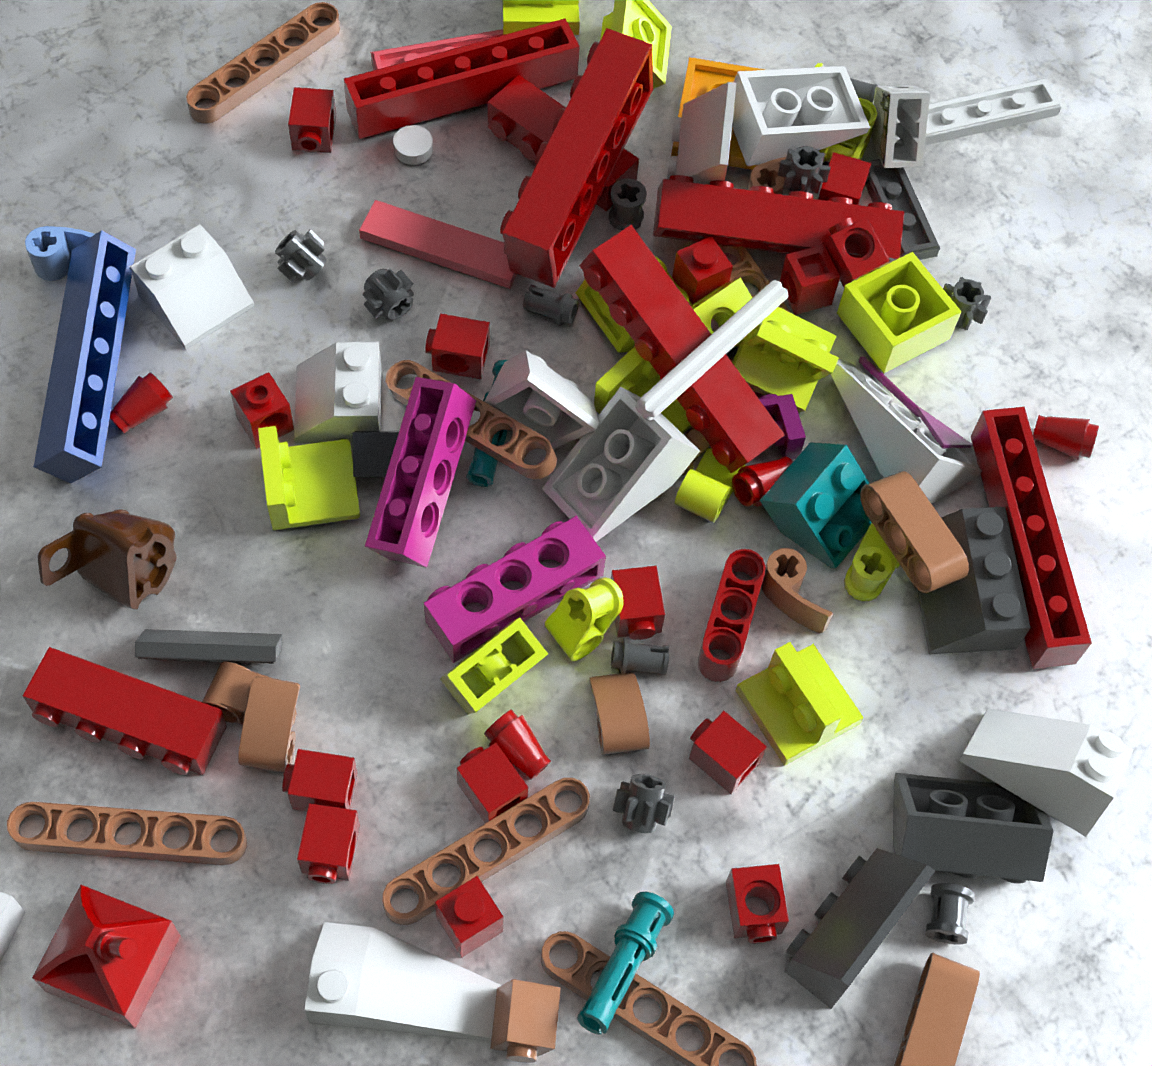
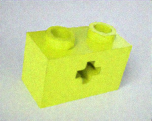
[440,617,548,715]

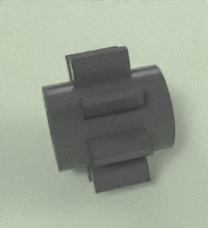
[778,146,831,194]
[275,230,327,281]
[362,269,414,320]
[943,277,991,330]
[613,774,675,833]

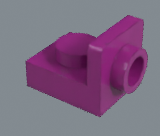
[758,394,806,460]

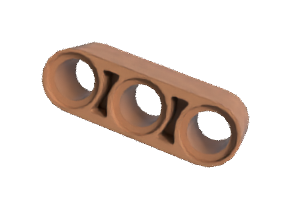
[860,471,969,593]
[894,953,980,1066]

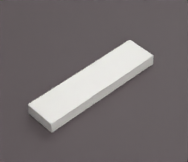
[925,78,1062,145]

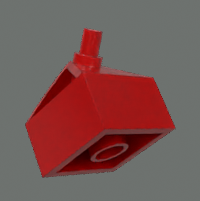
[32,885,181,1029]

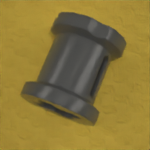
[608,178,647,230]
[925,883,975,945]

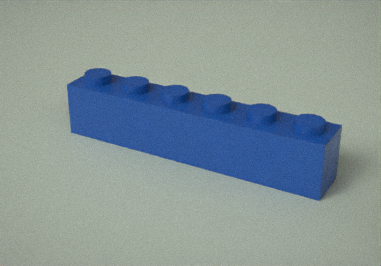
[33,230,136,483]

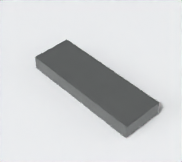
[865,159,940,260]
[135,629,282,664]

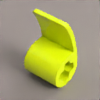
[674,448,745,523]

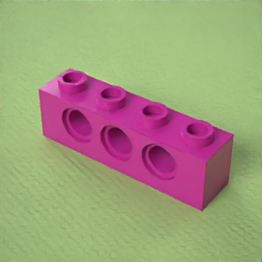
[365,377,476,568]
[424,516,606,663]

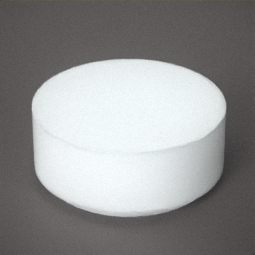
[393,125,433,165]

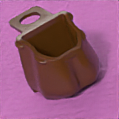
[38,509,177,610]

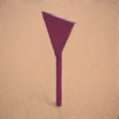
[858,356,973,449]

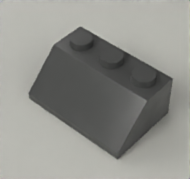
[917,507,1031,654]
[893,773,1054,884]
[784,848,935,1009]

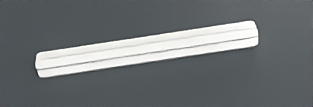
[635,280,788,421]

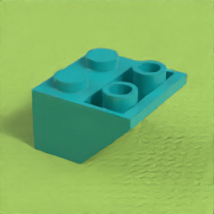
[760,442,872,568]

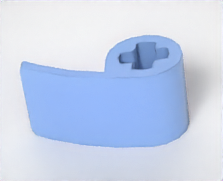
[25,226,95,281]

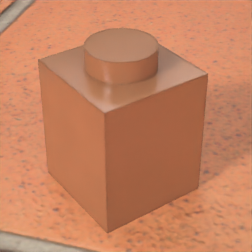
[490,979,561,1063]

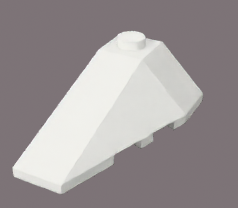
[831,359,982,504]
[304,922,502,1041]

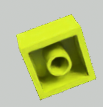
[837,252,961,374]

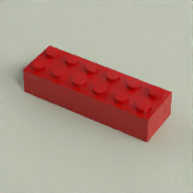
[500,28,653,288]

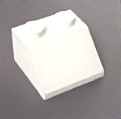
[130,224,255,350]
[294,342,382,443]
[484,350,599,449]

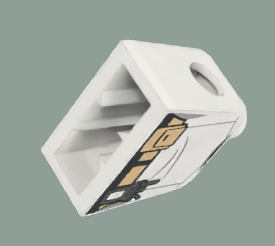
[871,85,930,168]

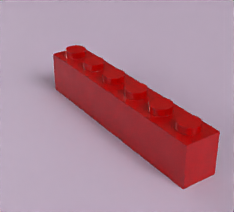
[344,18,580,139]
[653,175,904,265]
[579,225,785,474]
[970,406,1092,669]

